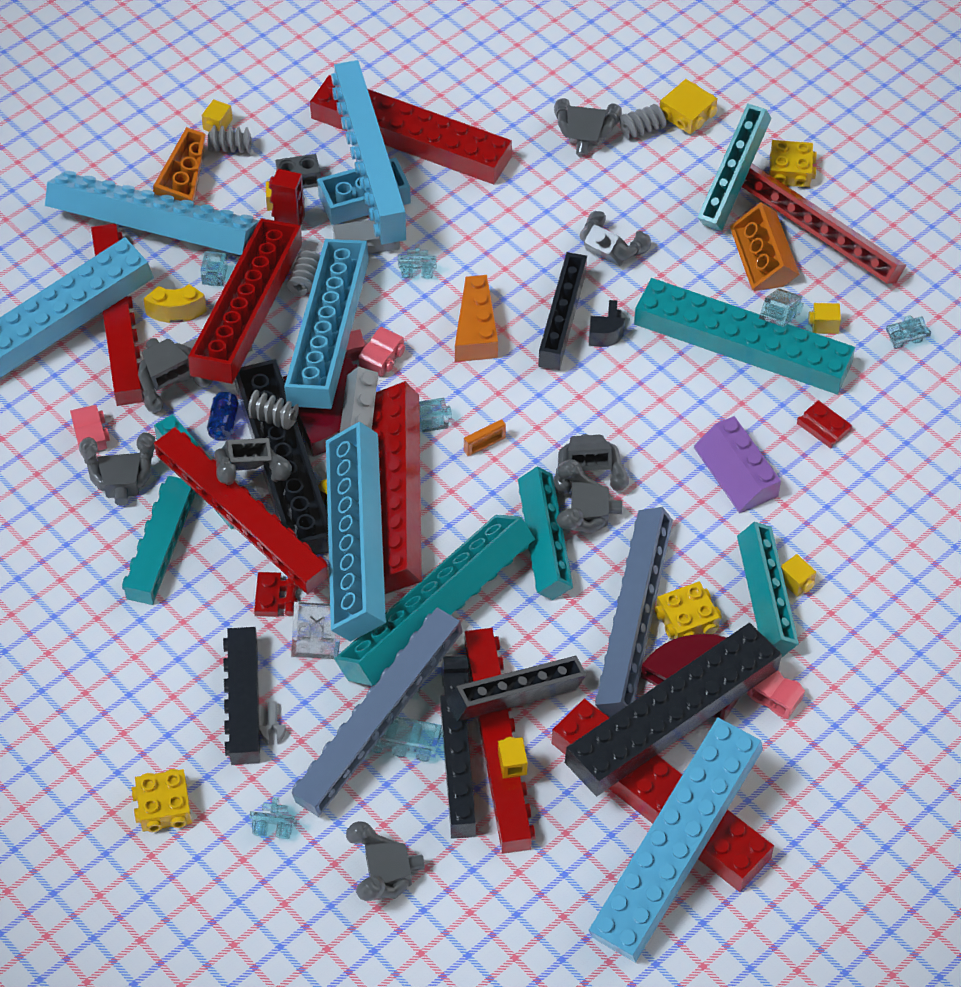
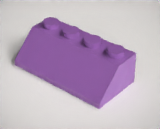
[694,416,781,514]

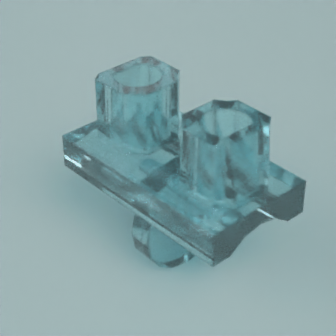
[398,244,437,279]
[886,315,931,349]
[249,797,297,839]

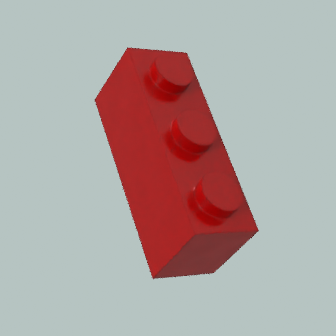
[269,168,305,225]

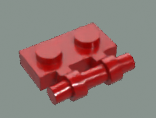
[254,572,299,617]

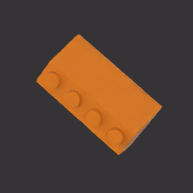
[729,202,800,291]

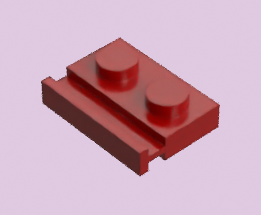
[797,400,852,449]

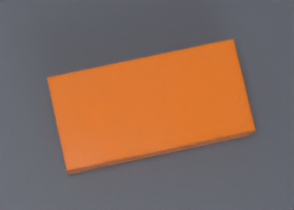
[464,419,506,456]

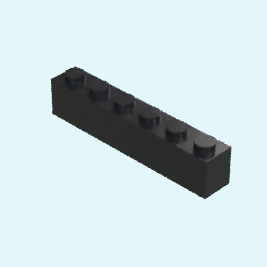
[538,252,587,371]
[223,627,260,765]
[446,655,587,722]
[440,694,476,839]

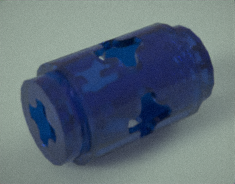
[207,392,239,441]

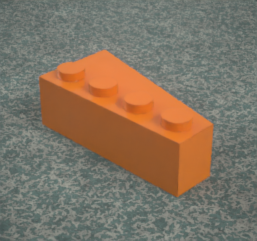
[153,127,205,202]
[455,275,498,362]

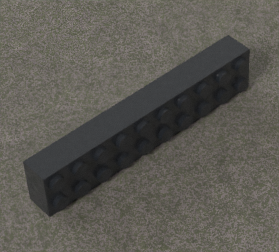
[234,359,329,555]
[564,622,782,797]

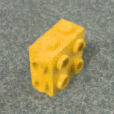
[660,79,718,135]
[769,140,817,187]
[654,581,722,639]
[131,769,192,832]

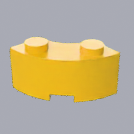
[143,284,207,323]

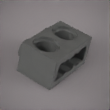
[275,154,321,189]

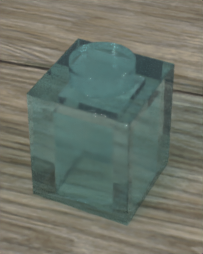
[200,251,228,286]
[419,398,452,432]

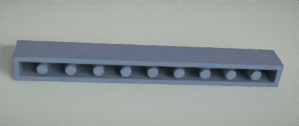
[595,507,673,717]
[291,608,463,817]

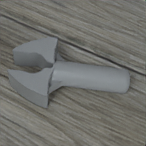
[259,701,286,745]

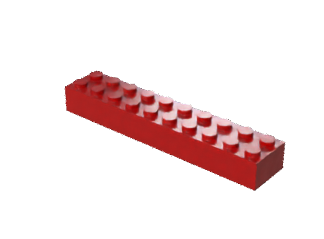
[310,75,512,185]
[188,218,302,384]
[372,381,422,594]
[551,698,774,892]

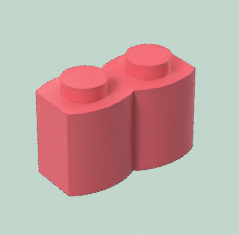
[359,327,405,377]
[70,405,110,454]
[747,671,805,719]

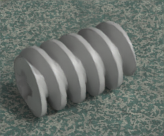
[620,104,666,140]
[208,125,252,153]
[286,250,320,296]
[248,390,299,430]

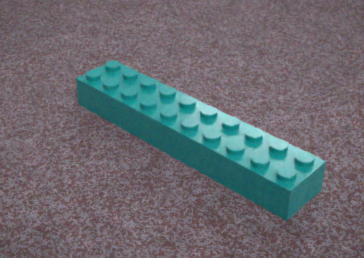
[634,278,856,395]
[334,515,535,686]

